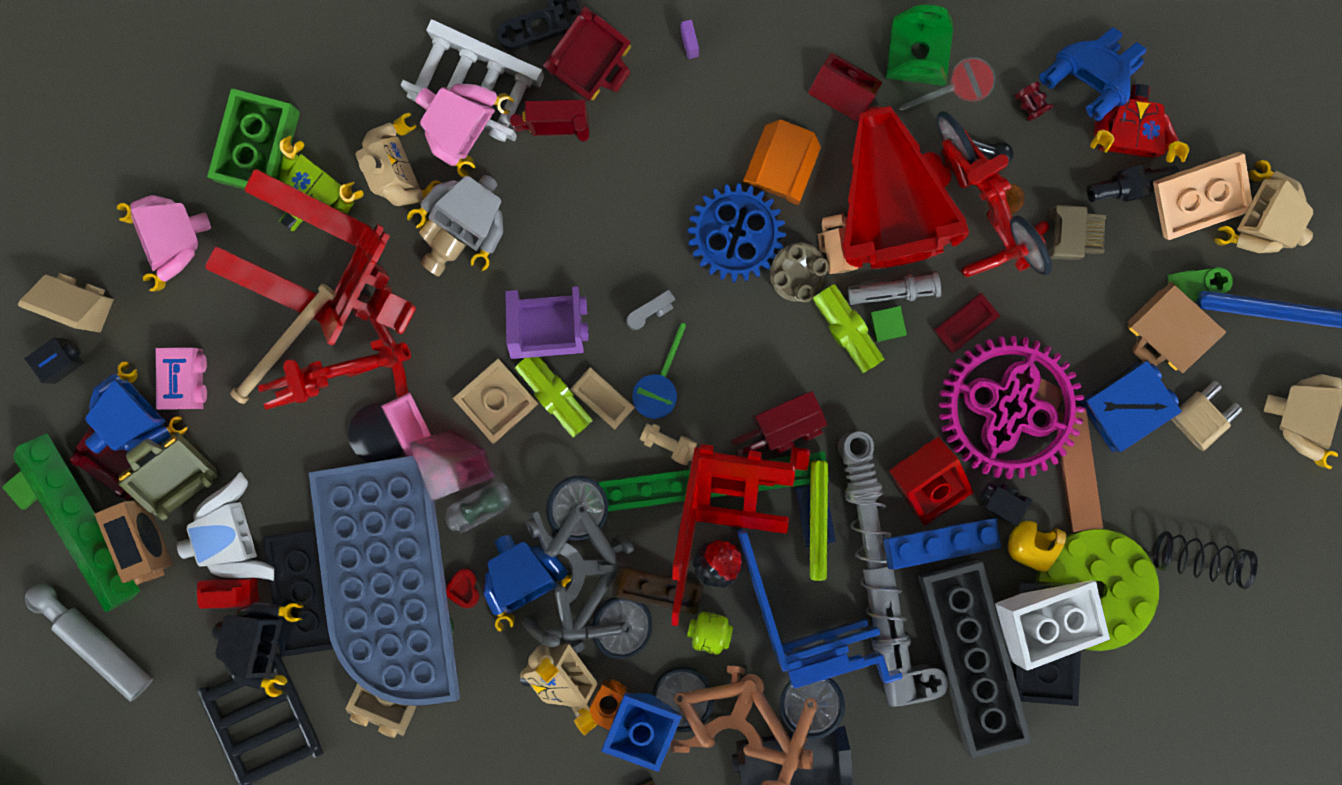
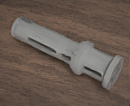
[847,271,941,306]

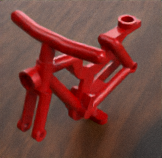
[257,315,411,410]

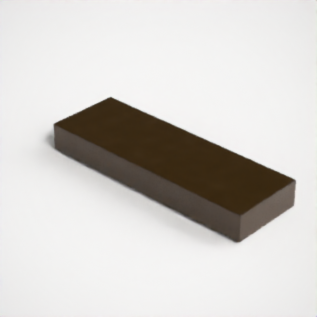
[611,565,704,614]

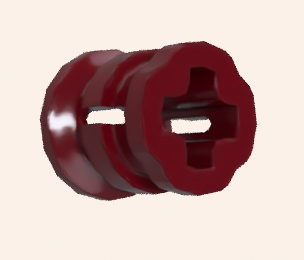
[1014,81,1054,122]

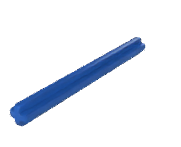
[1196,291,1342,328]

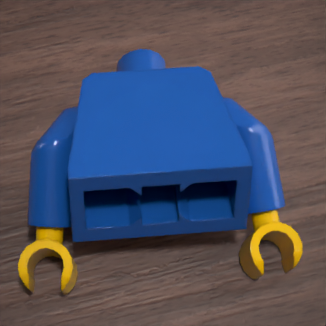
[85,362,188,454]
[483,535,572,631]

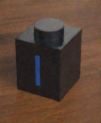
[24,337,84,384]

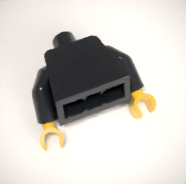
[212,602,304,697]

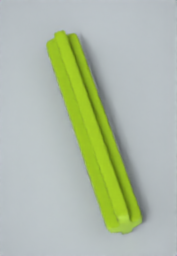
[810,460,828,581]

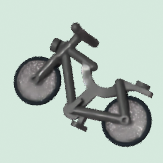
[522,476,652,659]

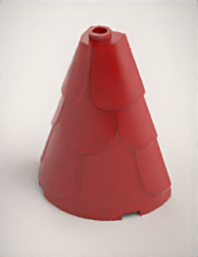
[843,106,969,269]

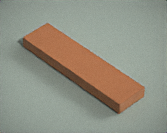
[1056,408,1103,532]

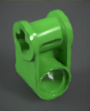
[1167,267,1233,301]

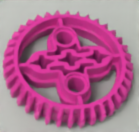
[938,336,1085,479]

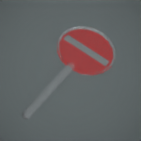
[900,57,996,111]

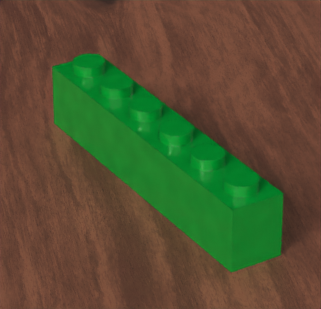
[13,433,141,613]

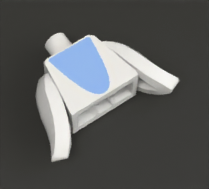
[177,472,274,581]

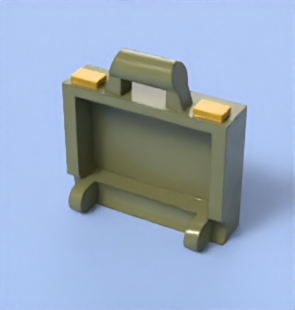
[119,432,218,521]

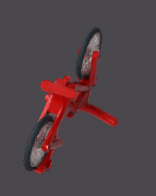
[936,111,1052,277]

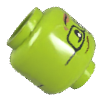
[687,611,733,655]

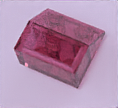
[410,430,495,501]

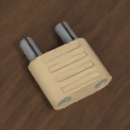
[1171,381,1242,451]

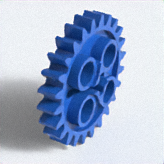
[688,183,786,283]

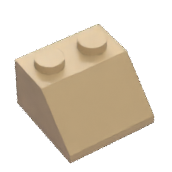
[18,272,114,333]

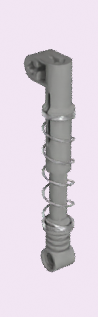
[837,431,948,706]

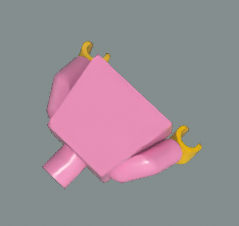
[415,84,514,177]
[117,195,211,291]

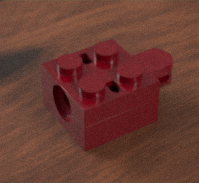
[731,391,828,456]

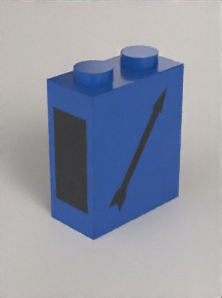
[1078,361,1182,452]

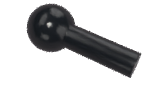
[958,138,1014,164]

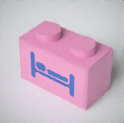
[156,348,207,410]

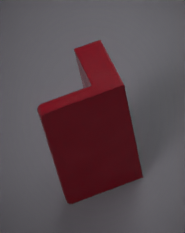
[808,53,883,122]

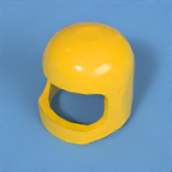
[1007,521,1066,573]

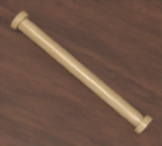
[230,283,336,404]

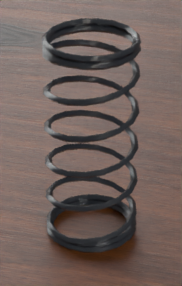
[1153,531,1258,589]

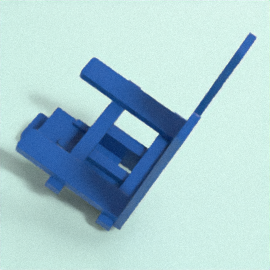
[736,529,903,689]

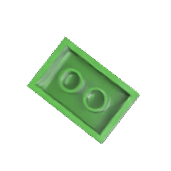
[207,88,300,190]

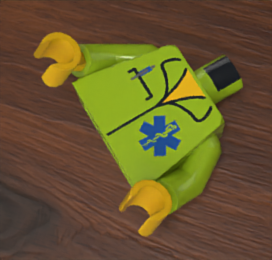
[279,135,364,232]

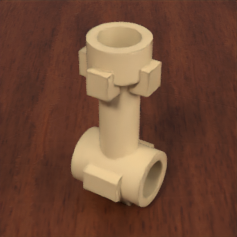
[639,423,697,466]

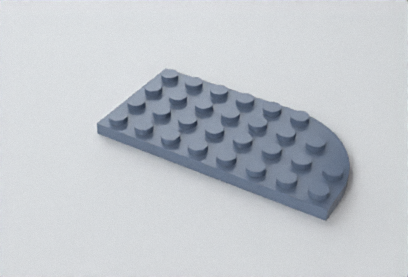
[309,454,460,706]

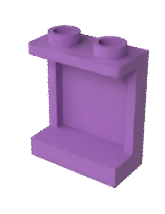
[505,286,589,359]

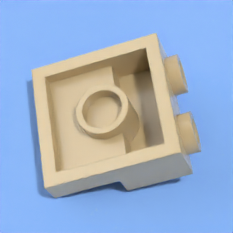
[346,683,416,738]

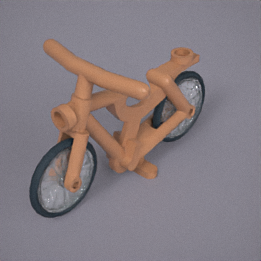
[652,666,845,785]

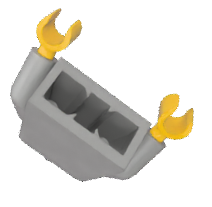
[407,175,503,271]

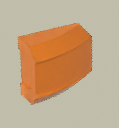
[742,119,821,205]

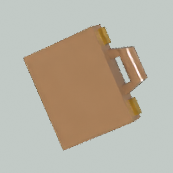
[1127,281,1226,373]

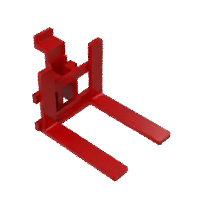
[205,169,416,346]
[672,444,810,626]

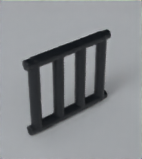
[197,653,324,785]

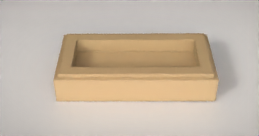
[570,367,635,430]

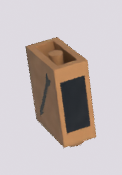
[95,500,173,585]

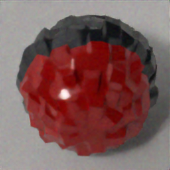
[693,540,742,588]

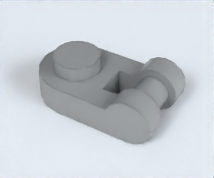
[626,290,676,330]

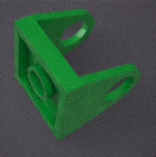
[885,5,954,86]

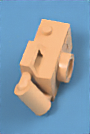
[817,214,858,274]

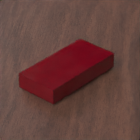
[933,292,1000,354]

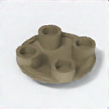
[770,242,829,302]

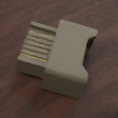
[1048,205,1106,260]

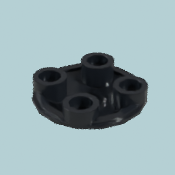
[348,403,403,462]

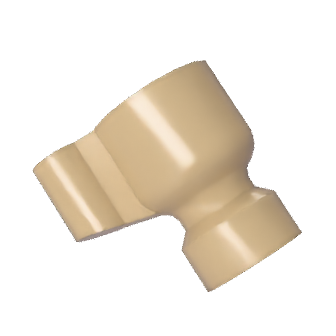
[419,219,467,277]

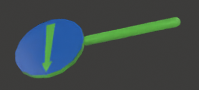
[632,322,686,419]

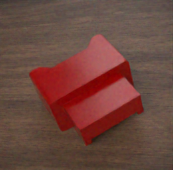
[197,578,259,609]

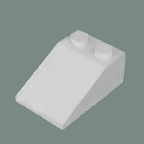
[995,580,1110,671]

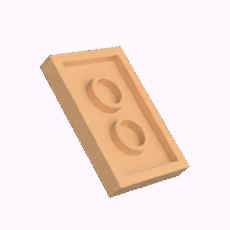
[1153,152,1252,240]

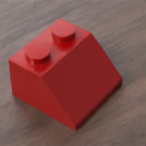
[889,436,974,526]

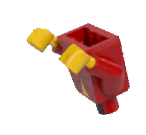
[1090,84,1189,163]

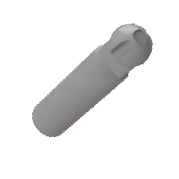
[25,583,153,702]

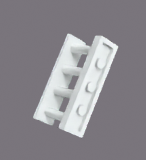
[401,19,544,142]

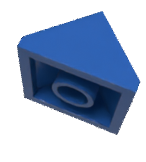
[601,693,682,772]

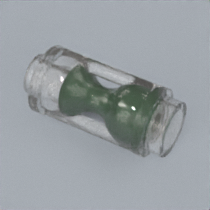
[445,481,513,534]

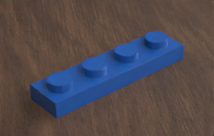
[883,518,1001,570]

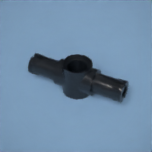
[1086,165,1180,202]

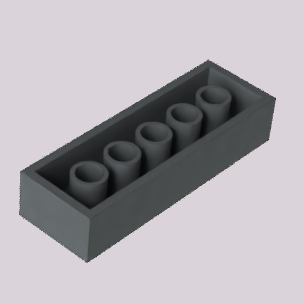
[917,559,1032,759]

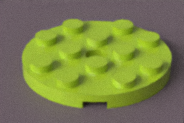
[1036,529,1159,651]

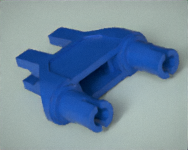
[1039,27,1146,121]

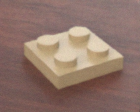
[453,358,539,444]

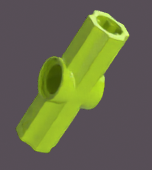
[812,284,885,374]
[515,357,593,437]

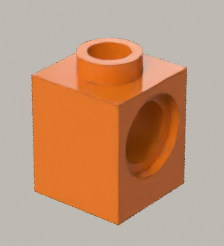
[589,679,630,730]

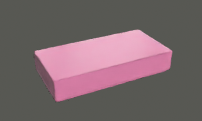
[381,393,437,457]

